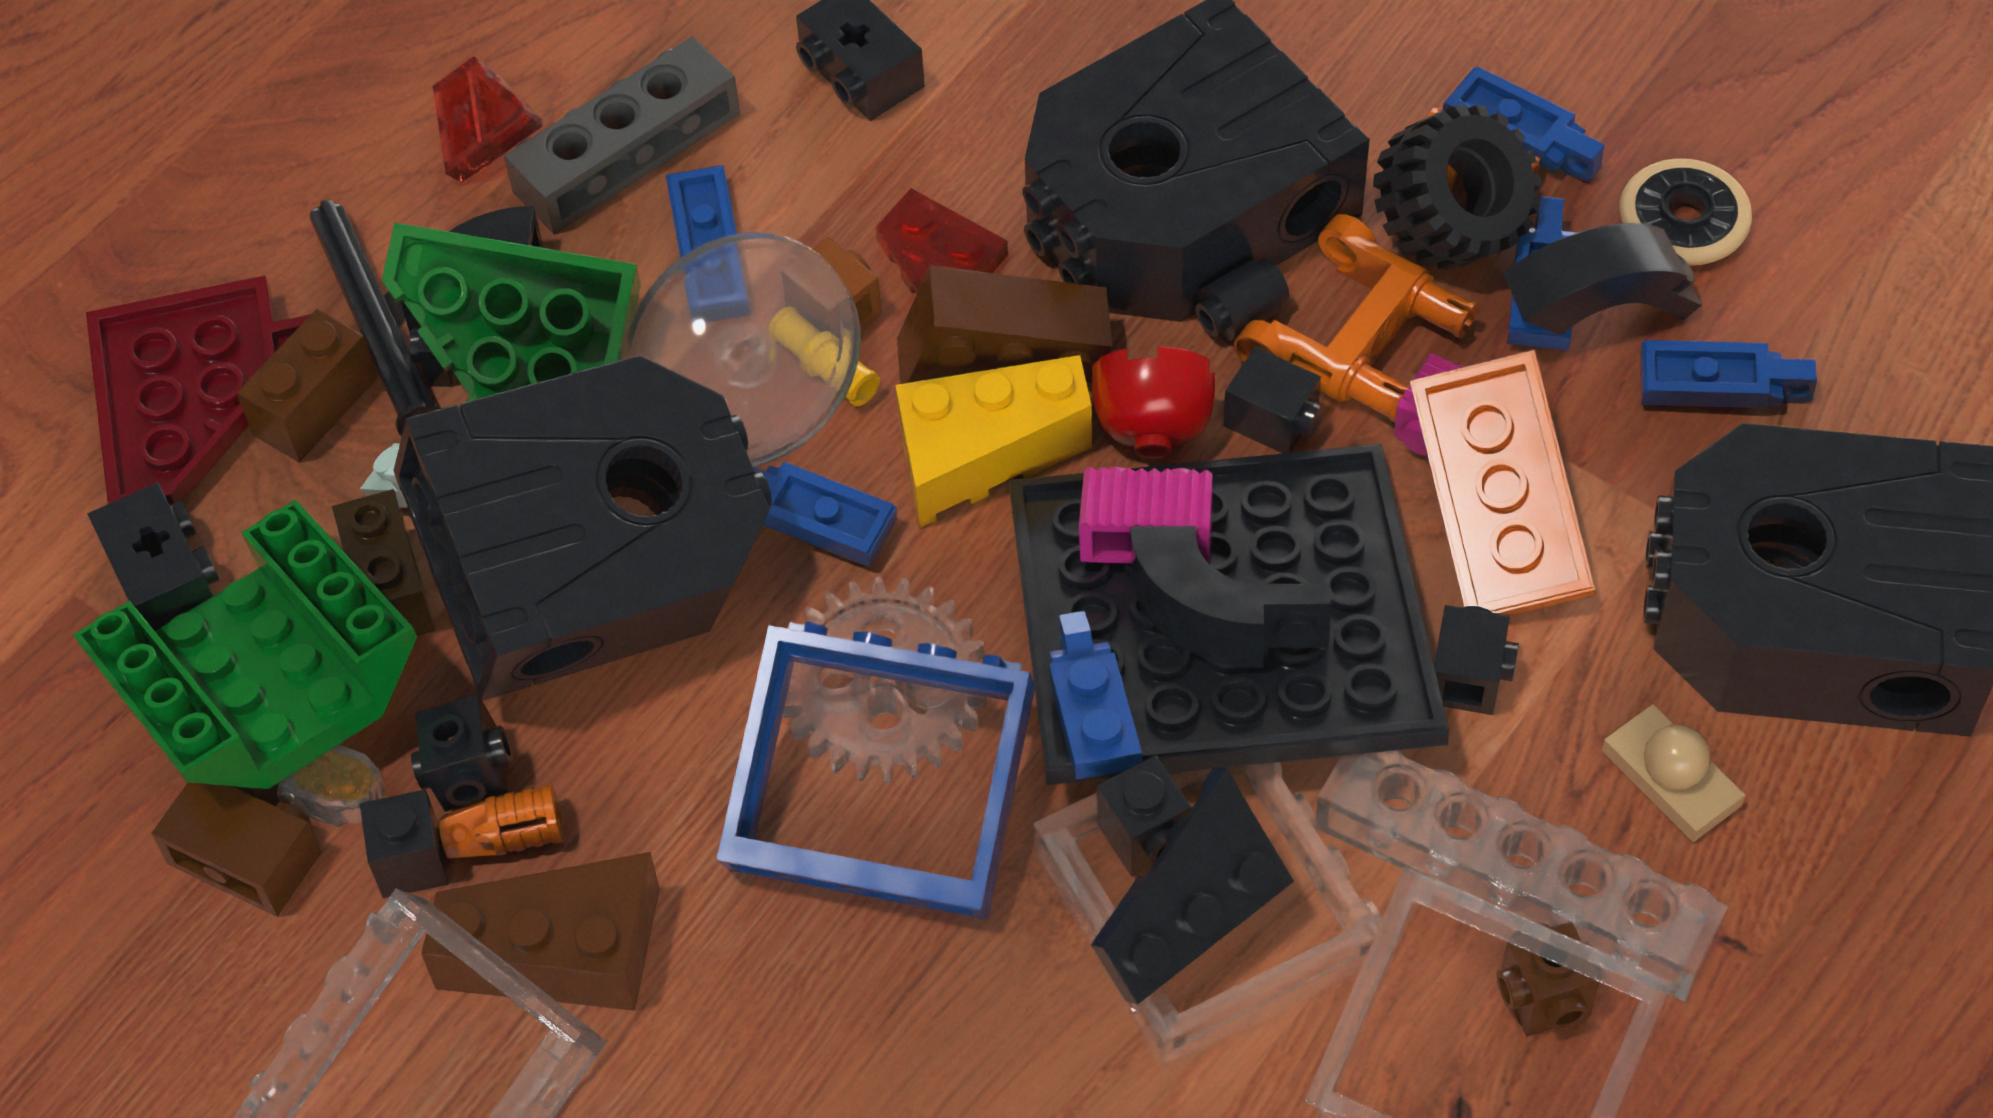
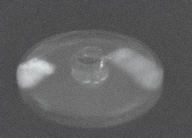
[623,232,861,467]

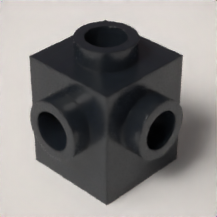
[411,694,513,812]

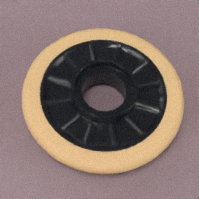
[1619,159,1752,266]

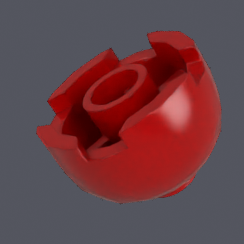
[1092,346,1215,459]

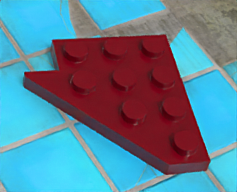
[86,275,311,505]

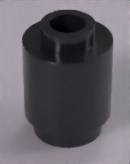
[1195,258,1289,341]

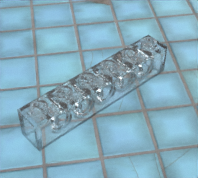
[1315,750,1728,1002]

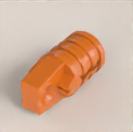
[438,783,564,859]

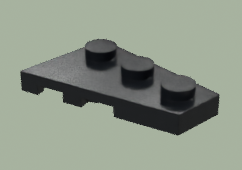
[1091,766,1294,1005]

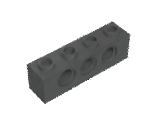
[504,36,740,234]

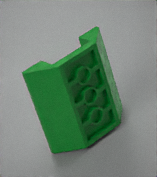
[73,499,418,789]

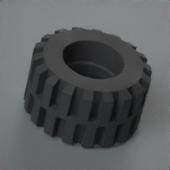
[1373,104,1541,269]

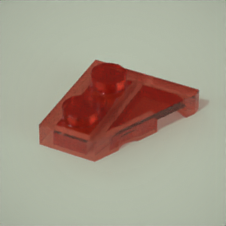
[433,56,543,183]
[876,188,1008,294]

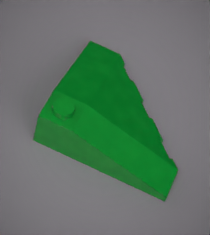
[382,222,641,402]

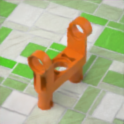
[1234,214,1479,422]

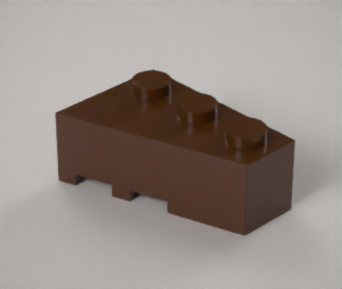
[897,265,1113,384]
[421,852,660,1011]

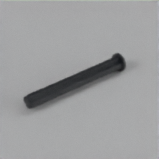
[309,199,442,437]

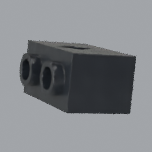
[796,0,925,121]
[87,482,219,631]

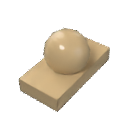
[1601,704,1746,843]

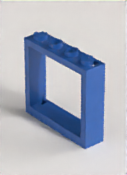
[716,621,1036,920]

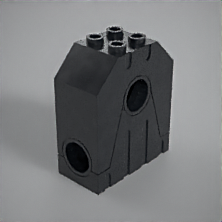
[1022,0,1370,322]
[393,355,772,701]
[1643,423,1993,737]

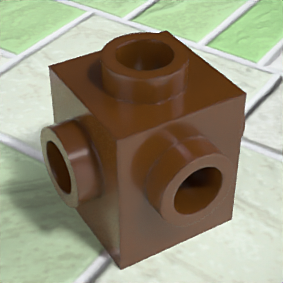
[1496,921,1604,1037]

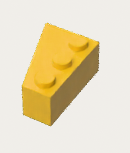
[895,355,1092,529]

